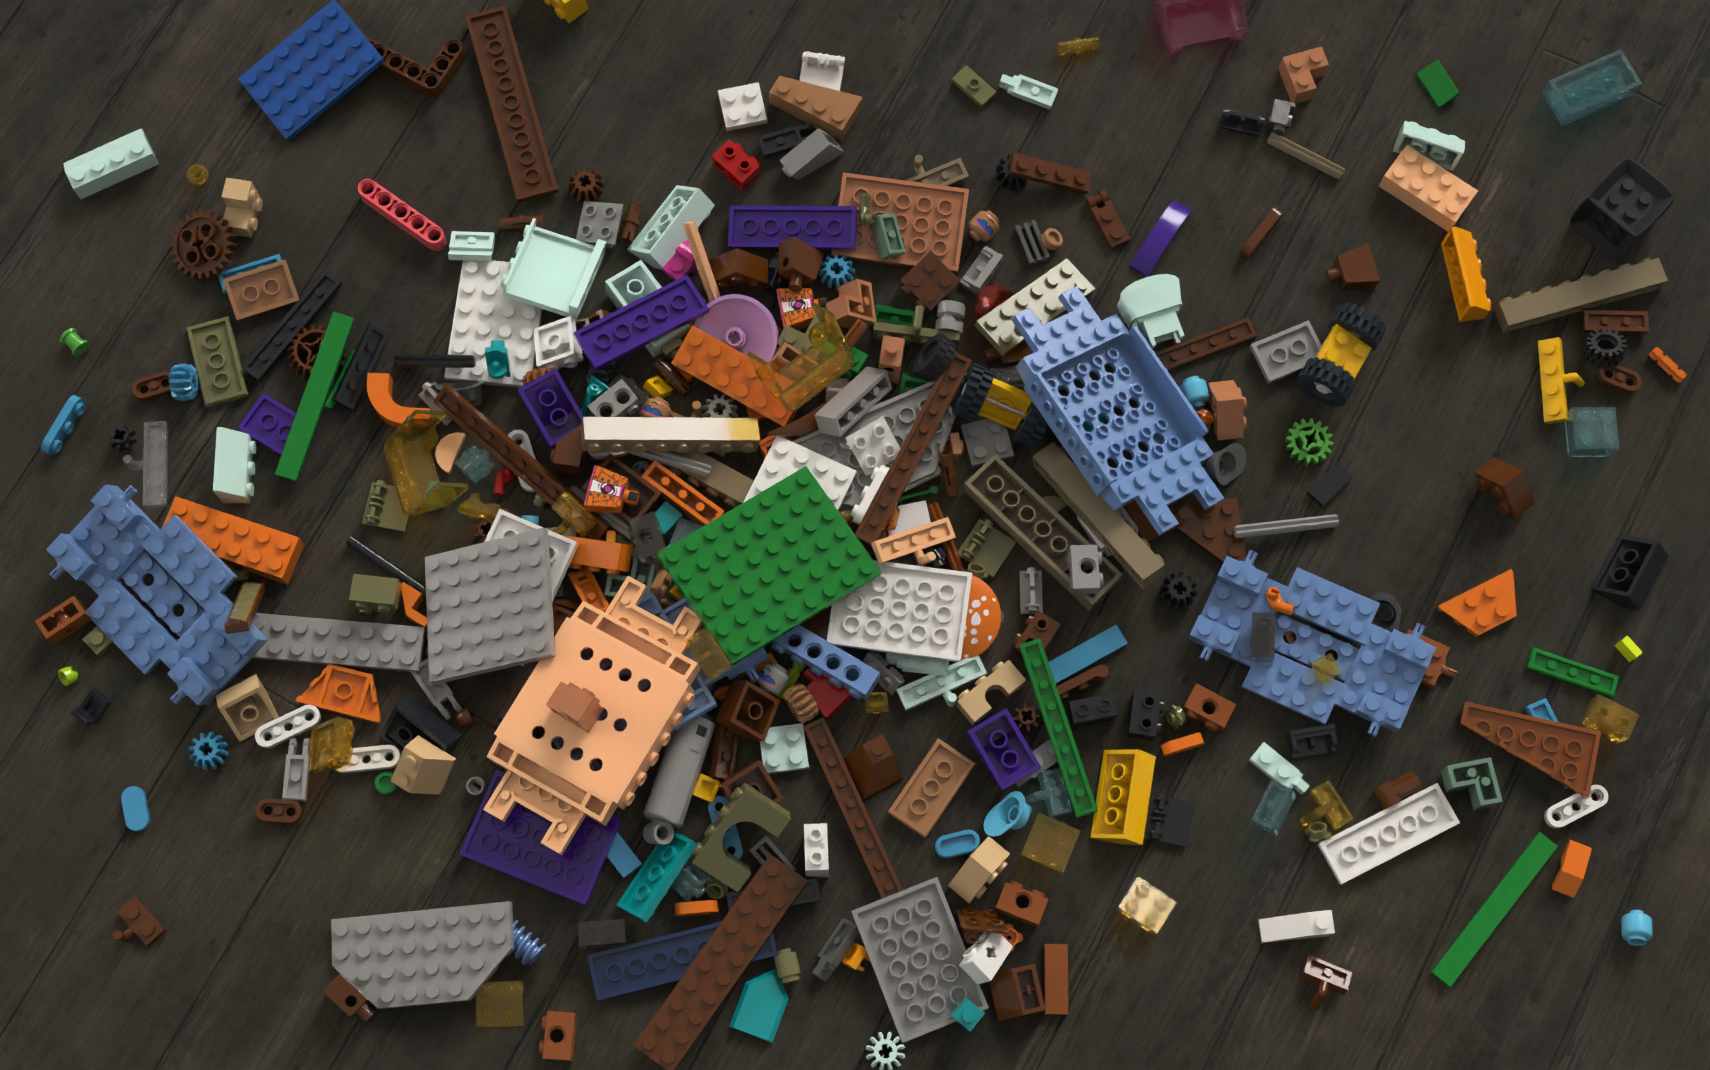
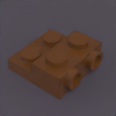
[900,251,961,312]

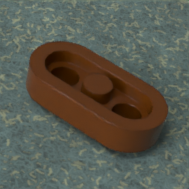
[1597,364,1642,394]
[132,371,171,401]
[255,798,303,824]

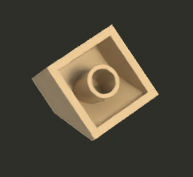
[215,674,279,742]
[391,735,456,795]

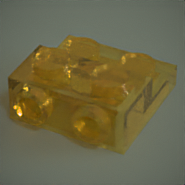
[308,716,355,773]

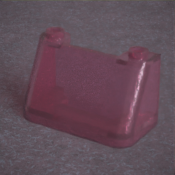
[1153,0,1249,53]

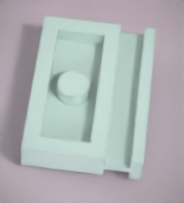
[448,231,495,261]

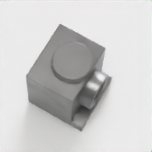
[1267,99,1295,135]

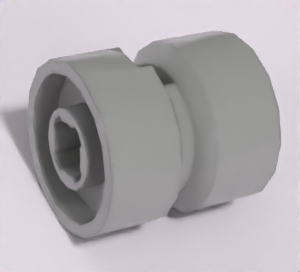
[935,300,966,337]

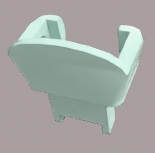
[1117,274,1185,348]

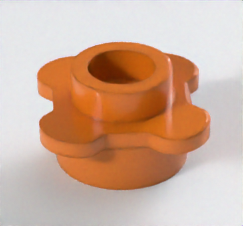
[1196,409,1215,430]
[1000,924,1023,952]

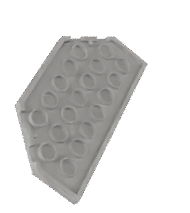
[791,379,956,508]
[331,901,514,1009]

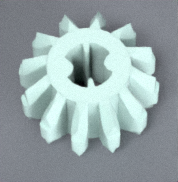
[866,1032,905,1070]

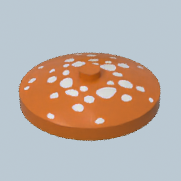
[951,575,1001,662]

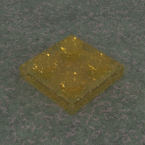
[1020,813,1080,874]

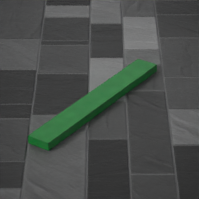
[275,312,355,482]
[1019,638,1098,818]
[1430,832,1558,988]

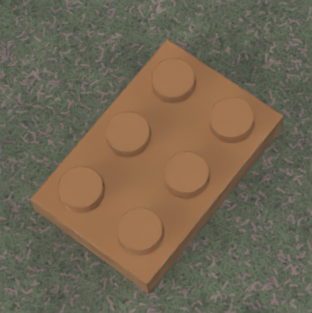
[223,260,299,321]

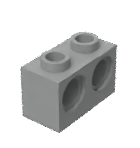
[588,379,641,417]

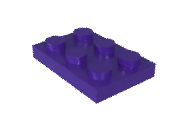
[237,393,318,456]

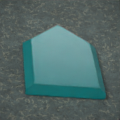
[729,968,789,1043]

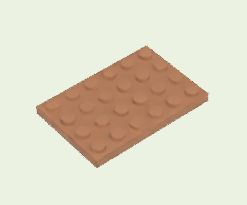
[831,172,969,273]

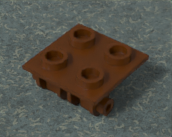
[955,907,1009,944]

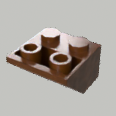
[989,964,1046,1022]

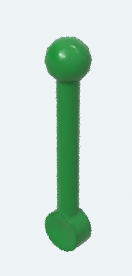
[898,486,938,503]

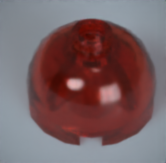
[973,284,1015,320]

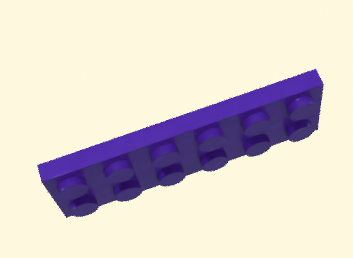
[728,206,857,250]
[573,275,709,371]

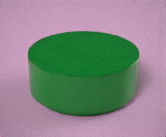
[375,772,398,795]

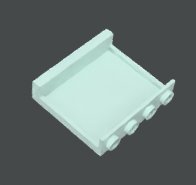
[501,218,606,320]

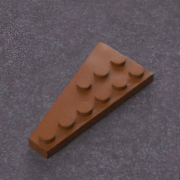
[1460,702,1601,799]

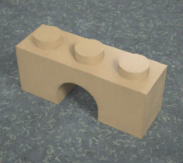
[956,660,1026,726]

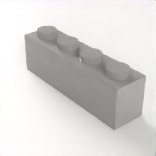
[814,367,892,437]

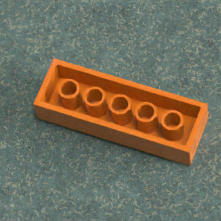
[671,325,808,426]
[162,496,304,585]

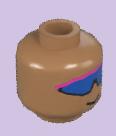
[968,210,1000,242]
[639,396,672,417]

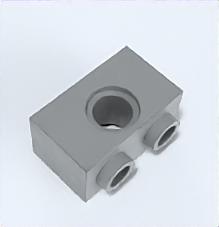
[1068,545,1103,594]

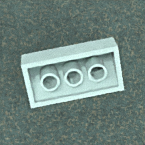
[63,128,159,199]
[627,185,715,269]
[605,260,690,358]

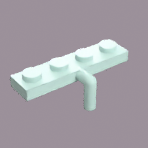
[896,655,987,711]

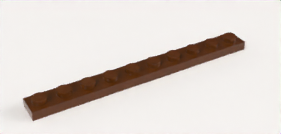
[855,352,972,548]
[433,385,612,541]
[803,717,903,899]

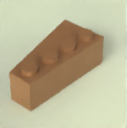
[769,76,863,141]

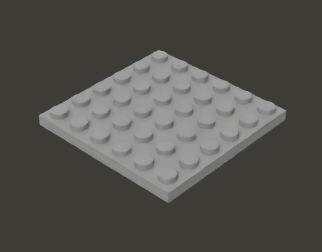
[425,527,555,685]

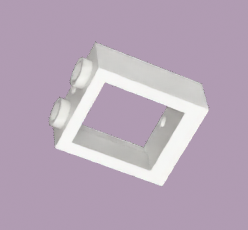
[804,823,829,878]

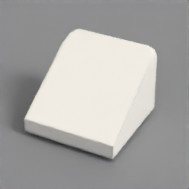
[825,377,849,403]

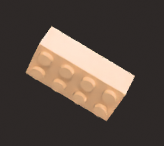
[1379,145,1478,232]

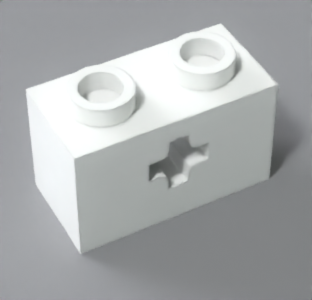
[959,931,1013,984]

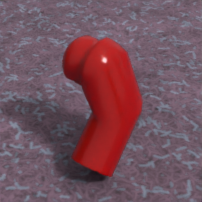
[493,467,516,496]

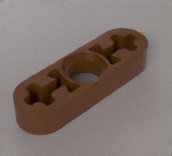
[1239,207,1284,259]

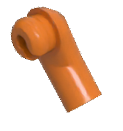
[1266,587,1294,616]

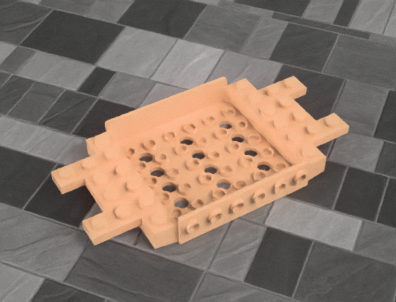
[483,576,702,855]

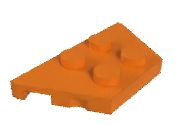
[1437,569,1517,637]
[296,664,381,724]

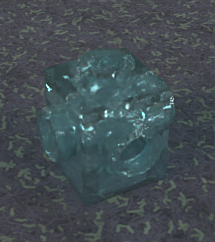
[454,445,495,484]
[672,864,713,902]

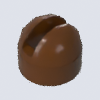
[456,707,475,727]

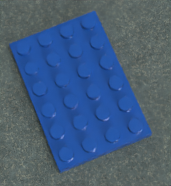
[238,0,385,141]

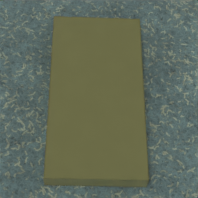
[186,316,249,408]

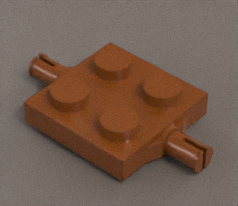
[1406,629,1457,688]

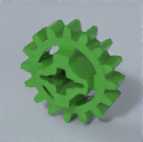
[1285,418,1334,466]

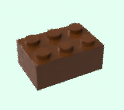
[582,453,664,530]

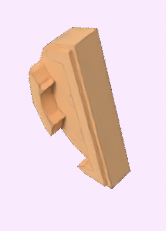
[435,432,466,475]

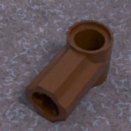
[1373,771,1422,810]

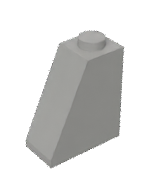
[780,128,844,180]

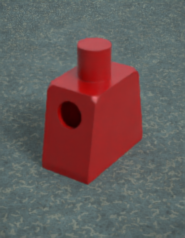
[803,667,853,722]

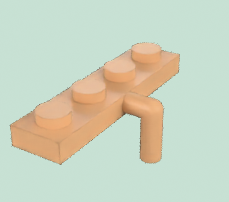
[871,517,956,566]

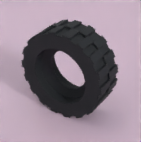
[912,333,956,382]

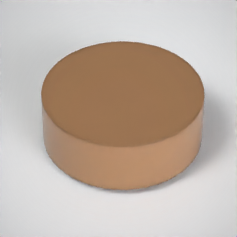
[1041,228,1063,250]

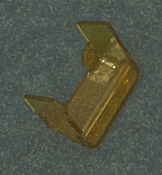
[747,303,854,411]
[384,410,469,516]

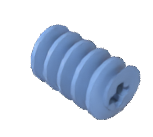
[511,920,546,965]

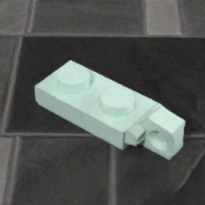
[999,74,1058,110]
[886,653,949,676]
[1249,742,1309,795]

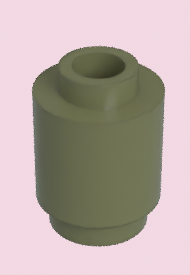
[774,948,801,984]

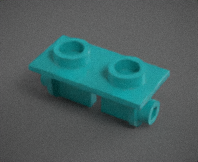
[580,376,610,417]

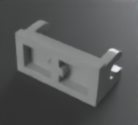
[959,246,1003,296]

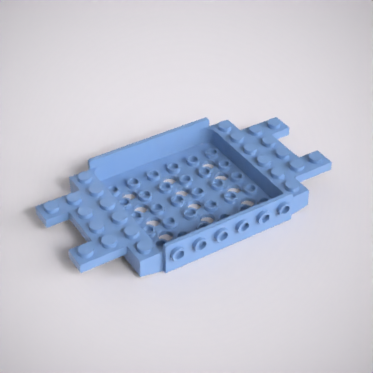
[1011,286,1224,536]

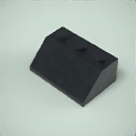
[1591,535,1669,611]
[379,694,462,755]

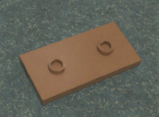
[887,738,976,839]

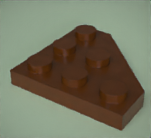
[1174,498,1247,564]

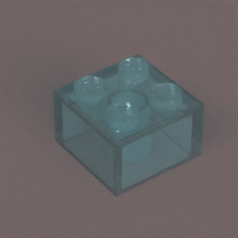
[1565,407,1619,457]

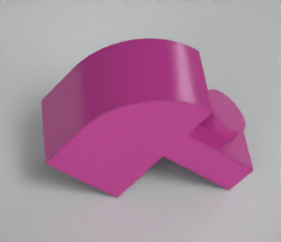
[662,240,707,281]

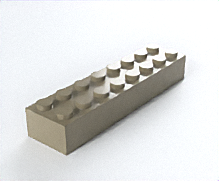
[963,454,1123,611]

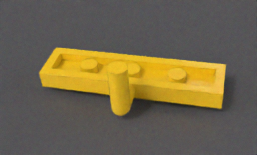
[1538,337,1585,424]

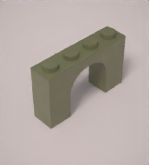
[691,782,791,892]

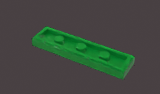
[1526,647,1619,698]

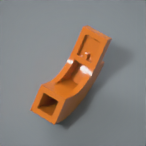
[367,373,433,431]

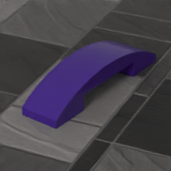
[1130,200,1192,277]

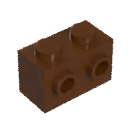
[1012,610,1061,657]

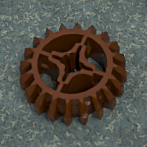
[288,324,347,380]

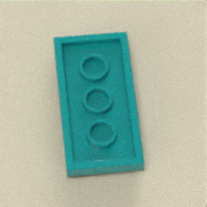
[617,832,697,923]

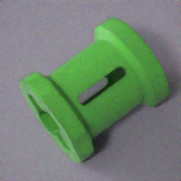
[60,328,89,357]

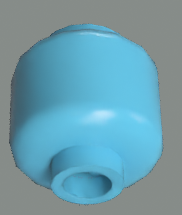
[1180,376,1210,410]
[1621,910,1653,946]

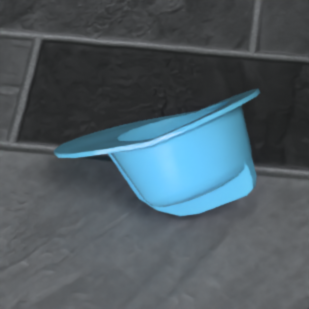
[983,791,1033,837]

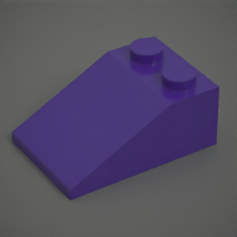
[517,368,584,449]
[965,708,1041,790]

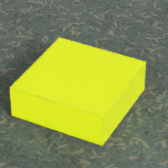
[1614,636,1642,662]

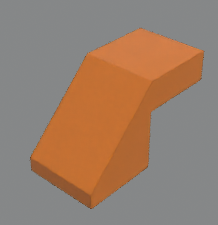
[401,582,428,632]
[1552,840,1592,898]

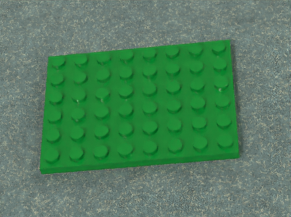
[656,466,882,666]

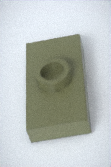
[952,65,996,108]

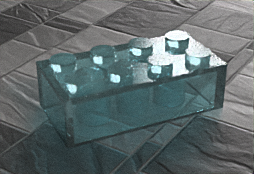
[1542,49,1642,127]

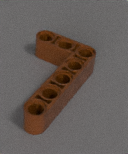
[365,35,465,98]

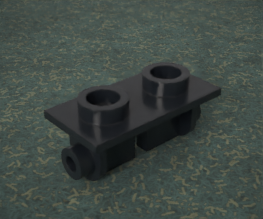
[1219,108,1265,136]
[763,250,786,293]

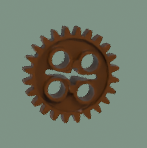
[169,210,237,280]

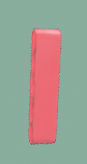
[358,179,447,251]

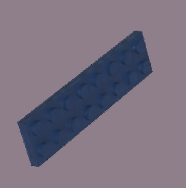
[587,921,778,1001]

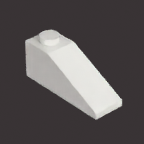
[1258,910,1335,943]

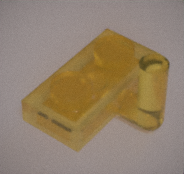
[551,491,598,538]
[458,493,509,520]
[1300,780,1354,830]

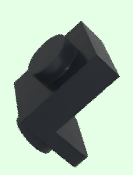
[70,688,112,726]

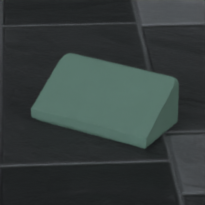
[871,213,906,260]

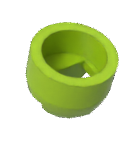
[58,667,78,686]

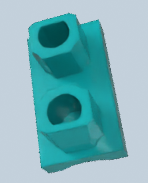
[485,340,511,379]

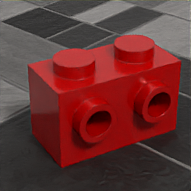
[712,139,760,191]

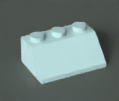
[1393,121,1465,171]
[213,427,256,503]

